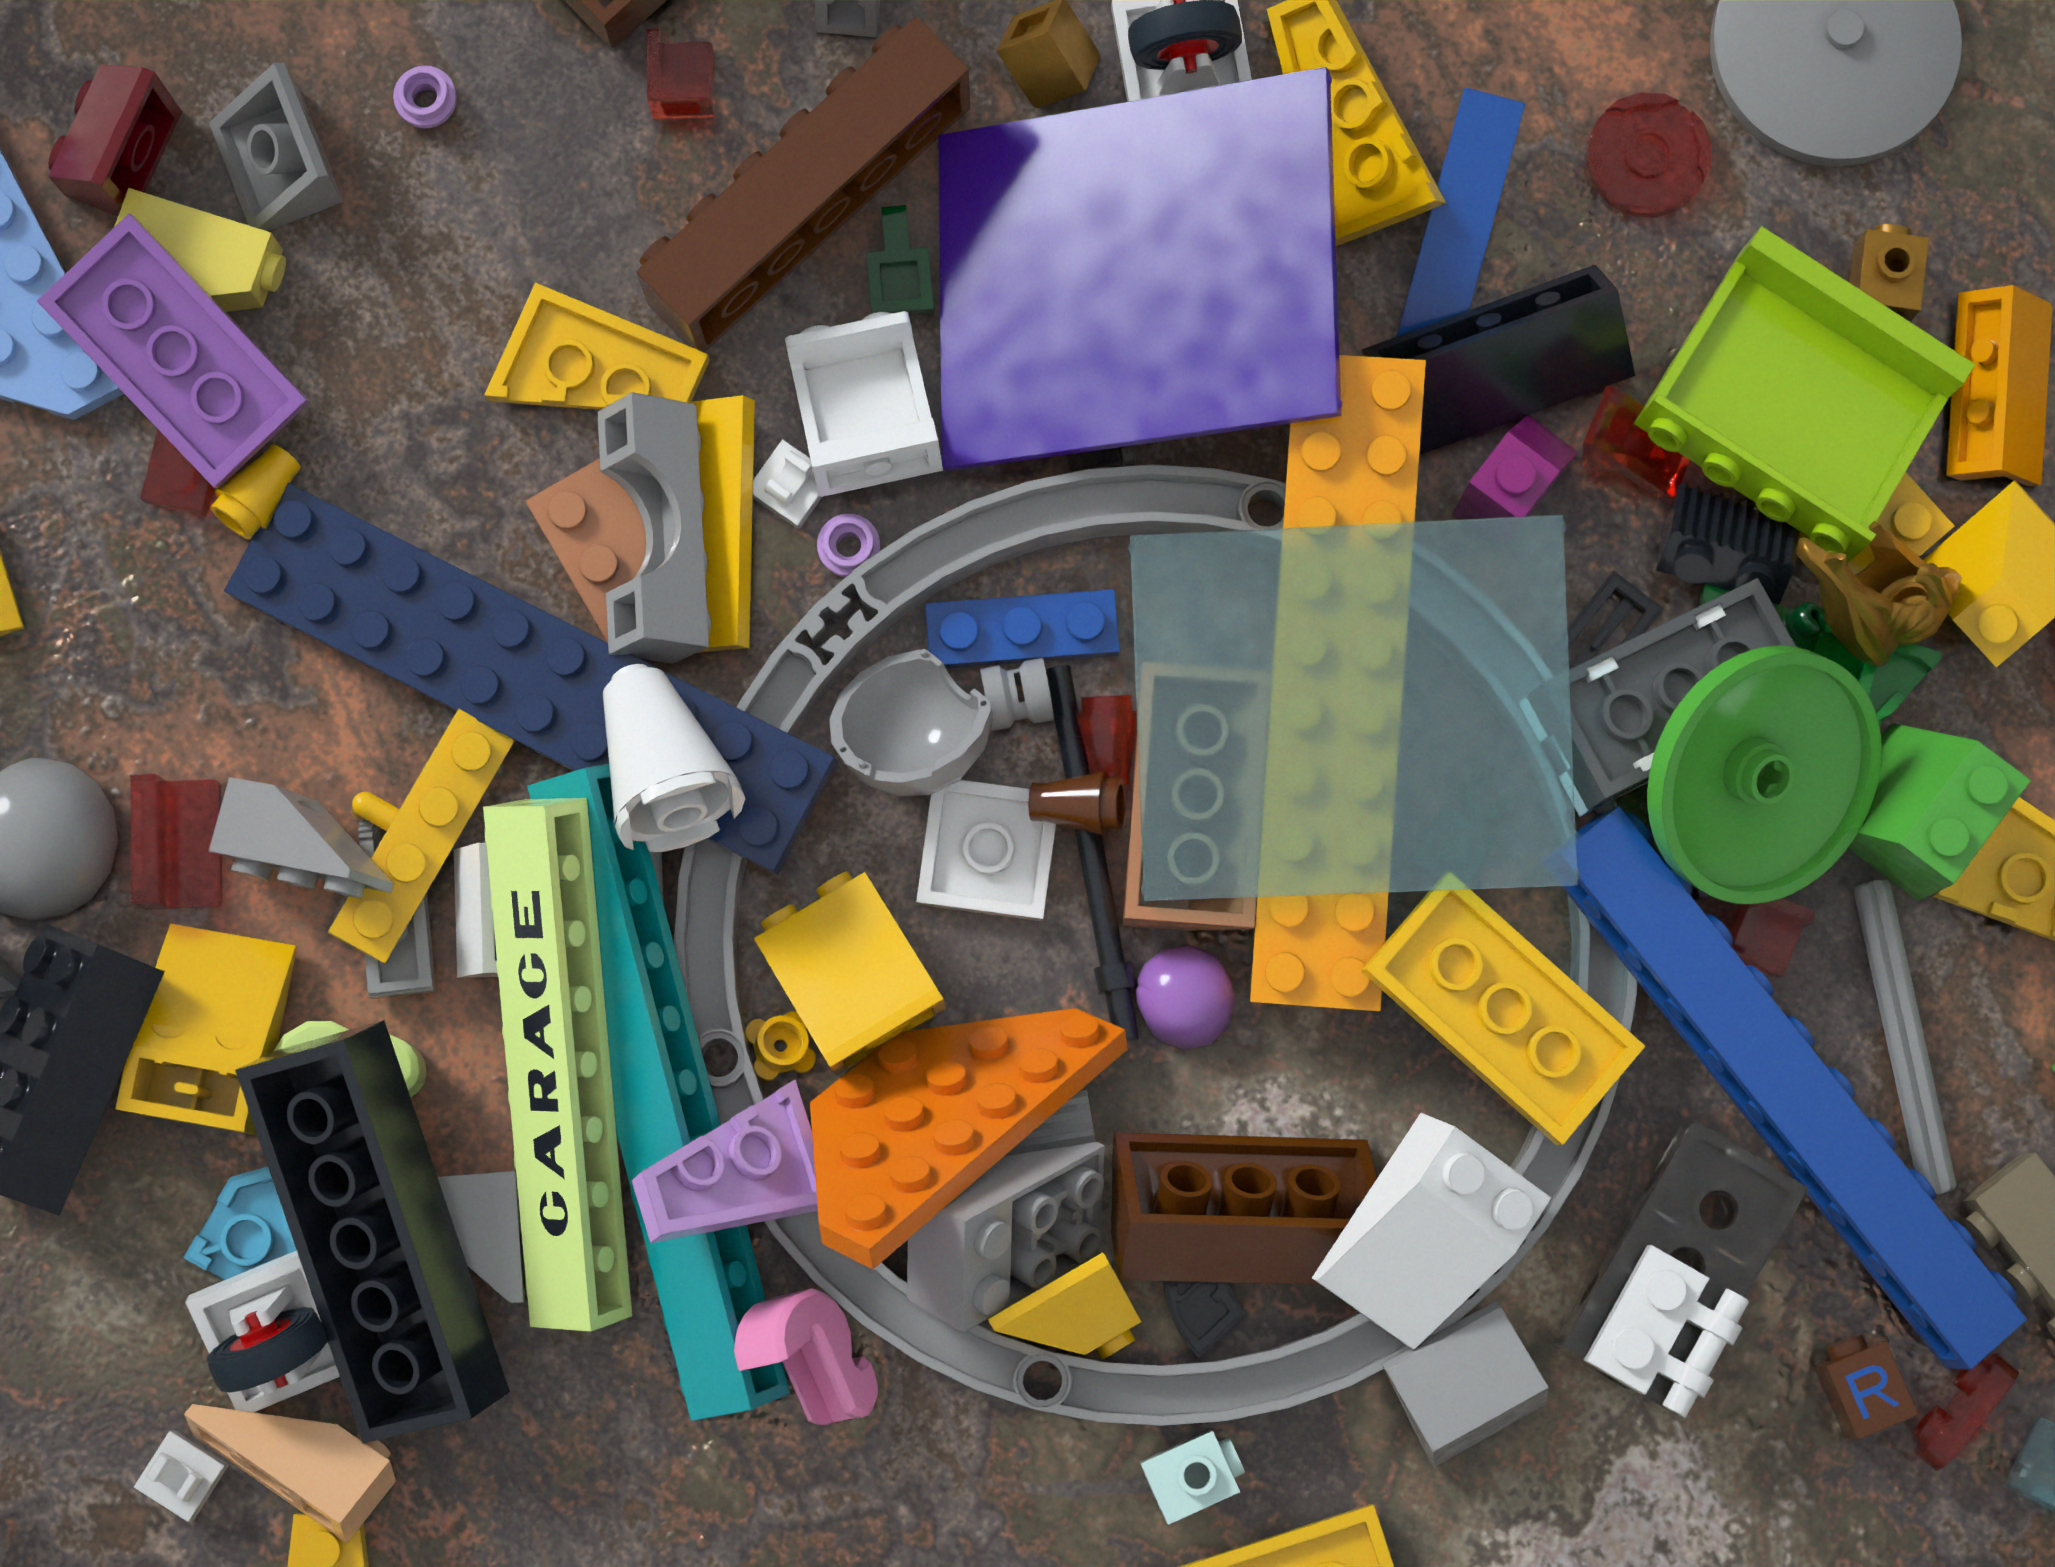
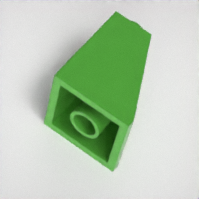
[1847,723,2031,901]

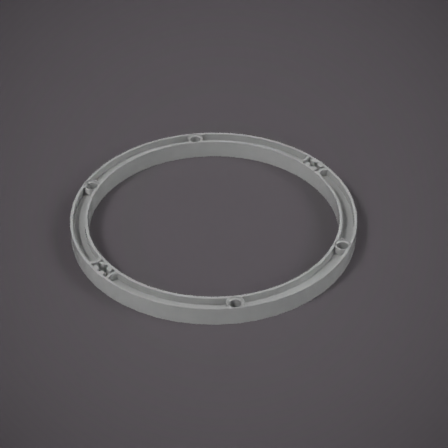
[674,465,1637,1426]

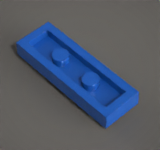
[925,589,1119,669]

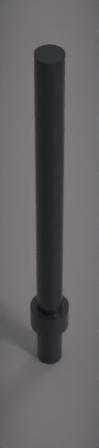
[1046,665,1139,1042]

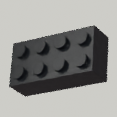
[0,923,165,1216]

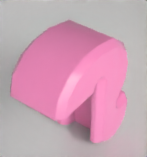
[734,1288,878,1426]

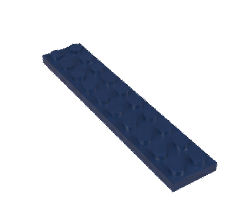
[224,483,838,875]

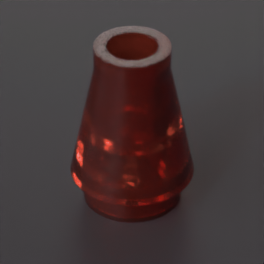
[1076,695,1138,785]

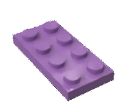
[37,213,310,489]

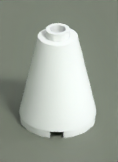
[603,664,745,852]

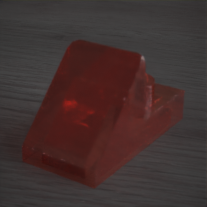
[1582,386,1690,499]

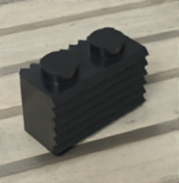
[1655,482,1800,605]

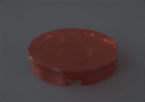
[1585,92,1711,218]

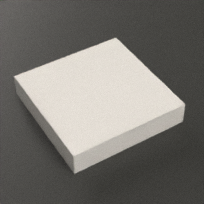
[916,780,1056,921]

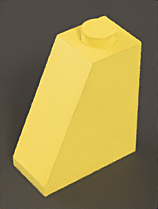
[114,188,286,312]

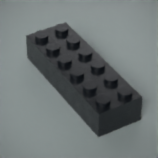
[235,1020,510,1443]

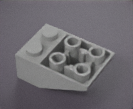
[907,1142,1105,1333]

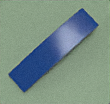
[1396,87,1525,337]

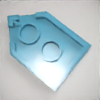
[184,1166,296,1280]

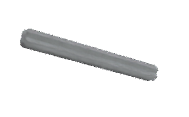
[1854,880,1957,1195]

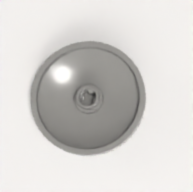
[1710,0,1962,166]

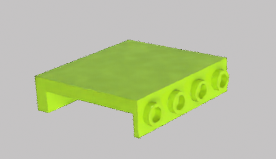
[1634,226,1975,562]

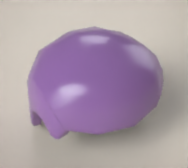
[1136,944,1235,1050]

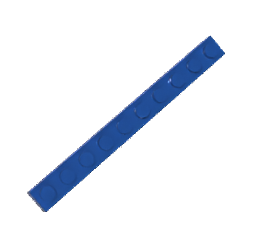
[1542,806,2027,1370]

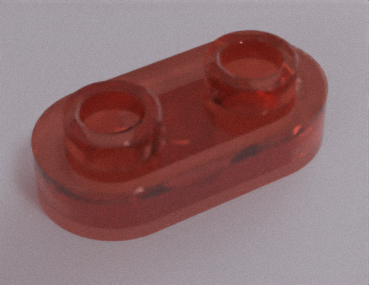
[1913,1353,2019,1471]

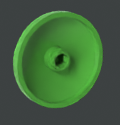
[1647,645,1882,904]

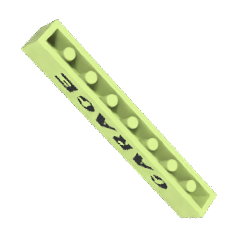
[483,798,632,1332]

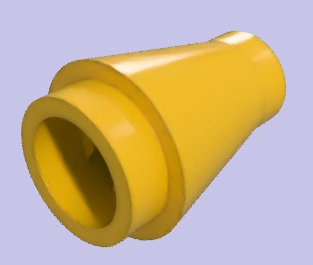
[210,444,301,540]

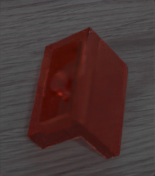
[130,774,222,910]

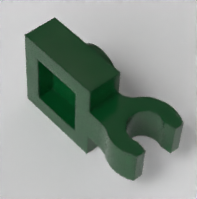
[866,205,934,316]

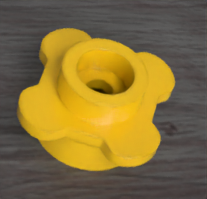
[745,1011,816,1081]

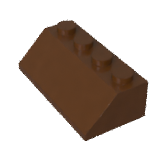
[1111,1132,1377,1285]

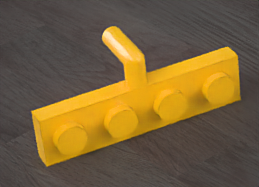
[328,709,515,965]

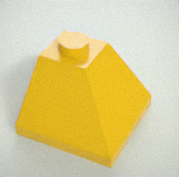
[1923,480,2055,668]
[988,1252,1141,1360]

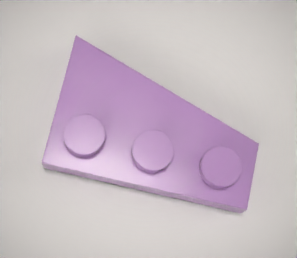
[631,1080,818,1243]

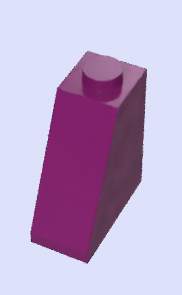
[1452,415,1579,552]

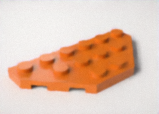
[810,1008,1128,1269]

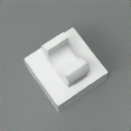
[753,439,823,530]
[134,1430,229,1522]

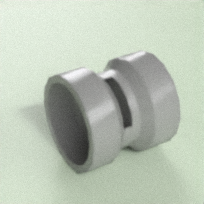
[980,658,1054,731]

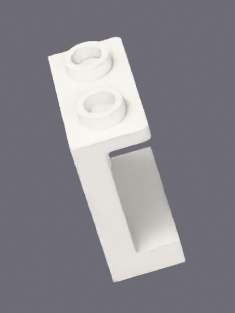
[785,311,943,497]

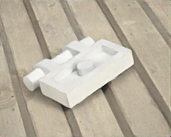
[1583,1245,1749,1418]

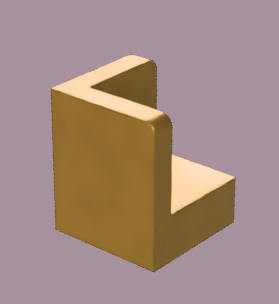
[996,0,1100,108]

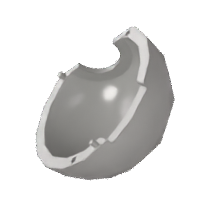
[829,649,993,796]
[0,758,118,921]

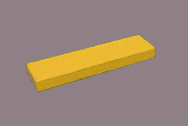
[690,395,755,653]

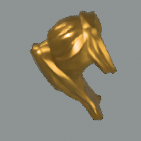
[1796,521,1962,667]

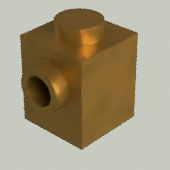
[1849,224,1929,322]

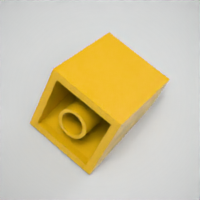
[754,871,946,1075]

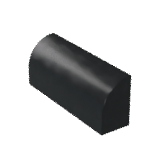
[1361,264,1636,455]

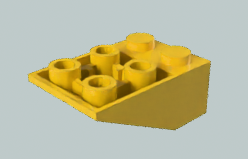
[115,923,298,1135]

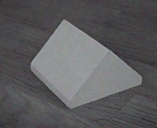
[209,62,344,231]
[1382,1301,1549,1467]

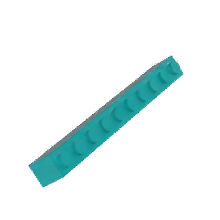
[527,764,790,1421]

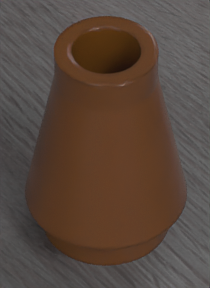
[1028,771,1125,835]

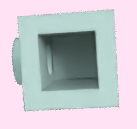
[1139,1429,1245,1525]

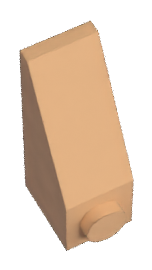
[184,1404,396,1544]

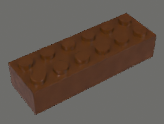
[636,16,971,353]

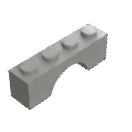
[598,392,711,664]

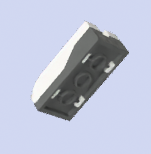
[1518,578,1796,817]

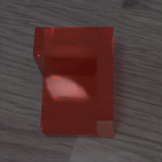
[646,28,715,119]
[1729,898,1815,978]

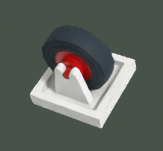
[1111,0,1252,102]
[185,1250,340,1412]

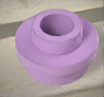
[393,66,457,128]
[817,514,880,577]

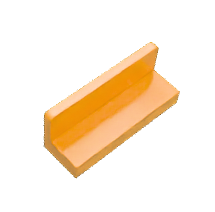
[1946,285,2053,486]

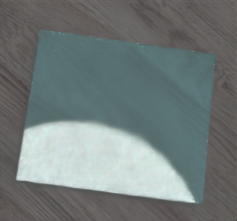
[1128,515,1580,901]

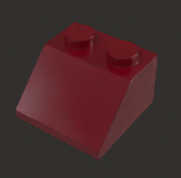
[48,64,182,217]

